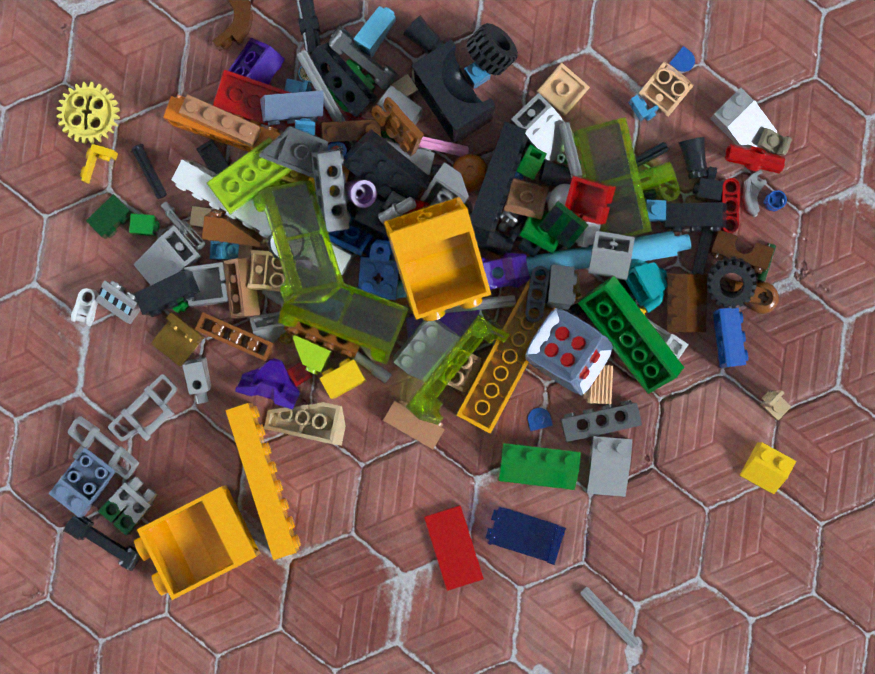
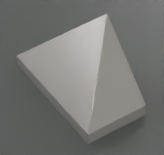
[249,310,288,343]

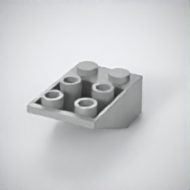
[510,93,577,162]
[134,226,202,285]

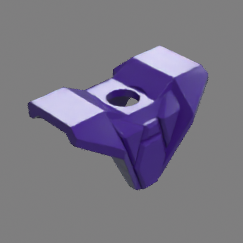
[481,253,530,290]
[235,358,300,410]

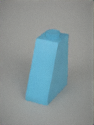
[354,6,396,58]

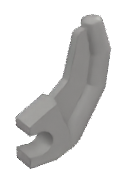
[742,170,767,217]

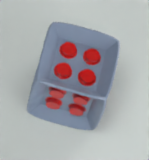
[525,308,613,395]

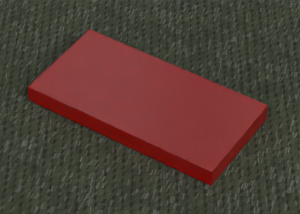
[424,505,484,591]

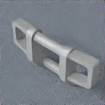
[108,374,178,441]
[68,416,139,479]

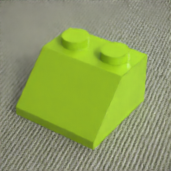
[293,335,333,375]

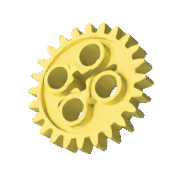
[57,82,120,144]

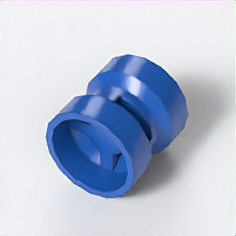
[764,190,787,212]

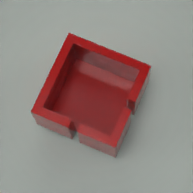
[565,176,616,225]

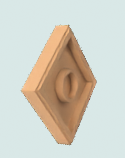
[536,63,590,117]

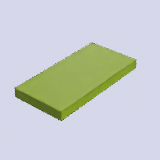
[207,137,292,215]

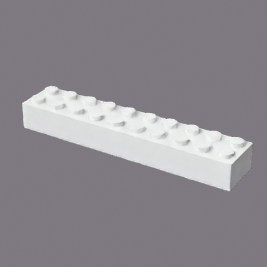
[171,160,356,277]

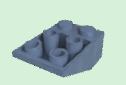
[49,447,116,517]

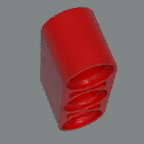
[719,178,740,234]

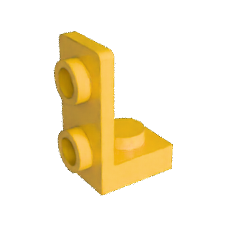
[80,144,118,184]

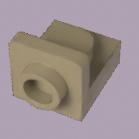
[757,128,792,156]

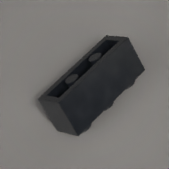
[665,202,727,232]
[134,270,200,317]

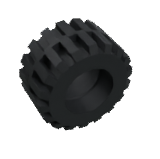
[467,23,518,76]
[707,257,757,309]

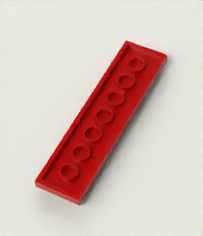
[213,69,366,152]

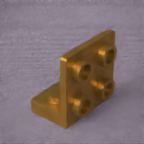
[151,312,205,367]

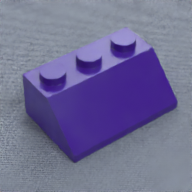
[228,38,285,85]

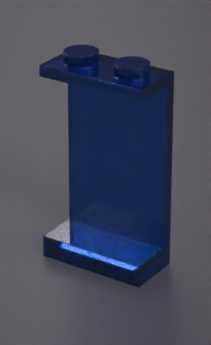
[485,506,566,565]

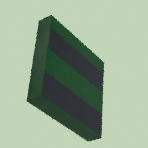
[539,201,589,249]

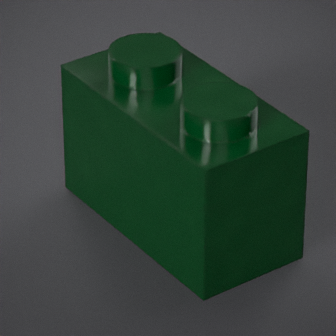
[86,194,133,239]

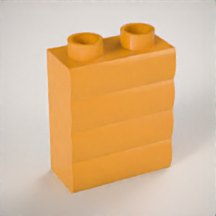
[384,197,491,321]
[134,485,261,600]

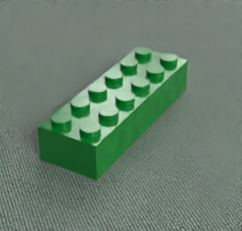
[578,276,684,394]

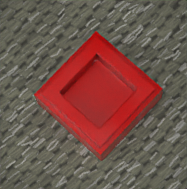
[287,361,313,387]

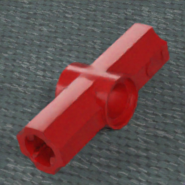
[725,144,786,174]

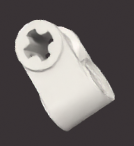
[71,288,98,327]

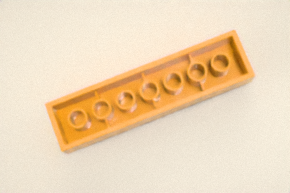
[456,279,555,434]
[226,403,301,560]

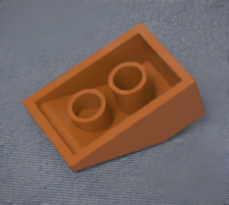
[202,209,266,247]

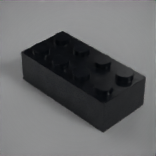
[343,129,430,200]

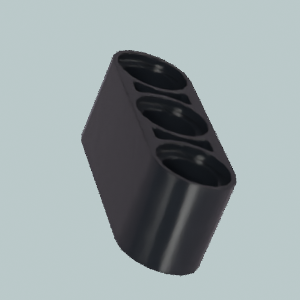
[525,266,549,323]

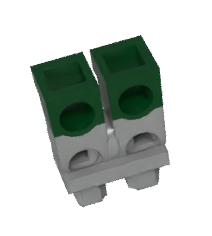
[98,476,157,536]

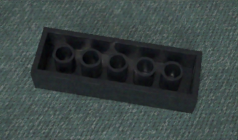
[470,122,528,245]

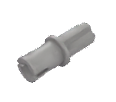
[378,197,416,224]

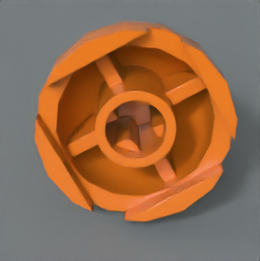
[452,154,488,193]

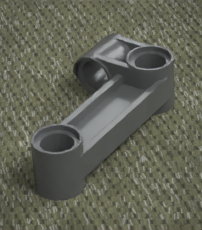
[328,25,399,90]

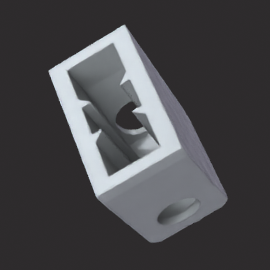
[182,357,211,404]

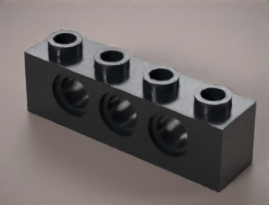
[310,43,378,118]

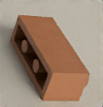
[223,258,260,318]
[383,399,445,449]

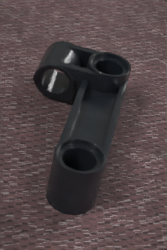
[64,516,141,571]

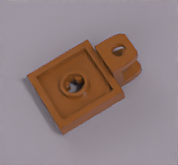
[371,97,424,157]

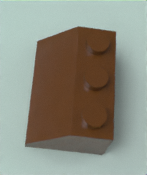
[667,274,707,332]

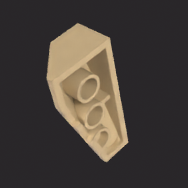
[264,402,346,446]

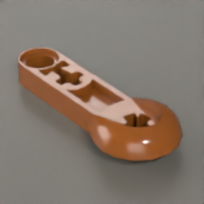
[705,274,779,314]

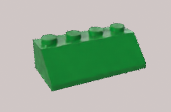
[498,443,581,490]

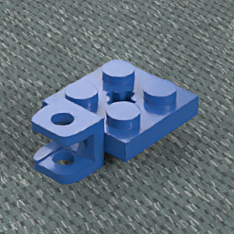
[358,240,399,300]

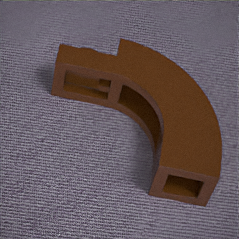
[213,0,253,51]

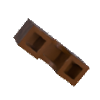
[319,119,381,142]
[711,231,775,274]

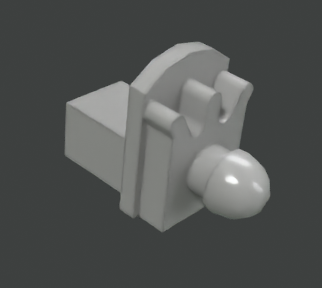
[498,211,520,232]

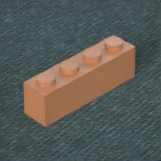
[179,94,262,148]

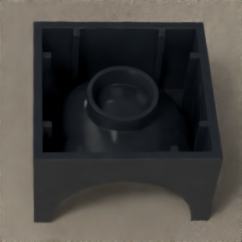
[412,39,495,144]

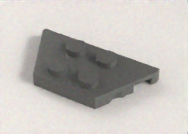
[259,126,330,178]

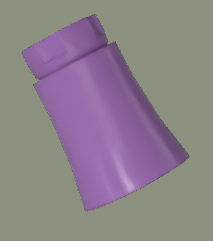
[344,180,377,208]

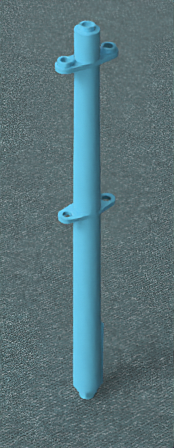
[307,231,691,323]

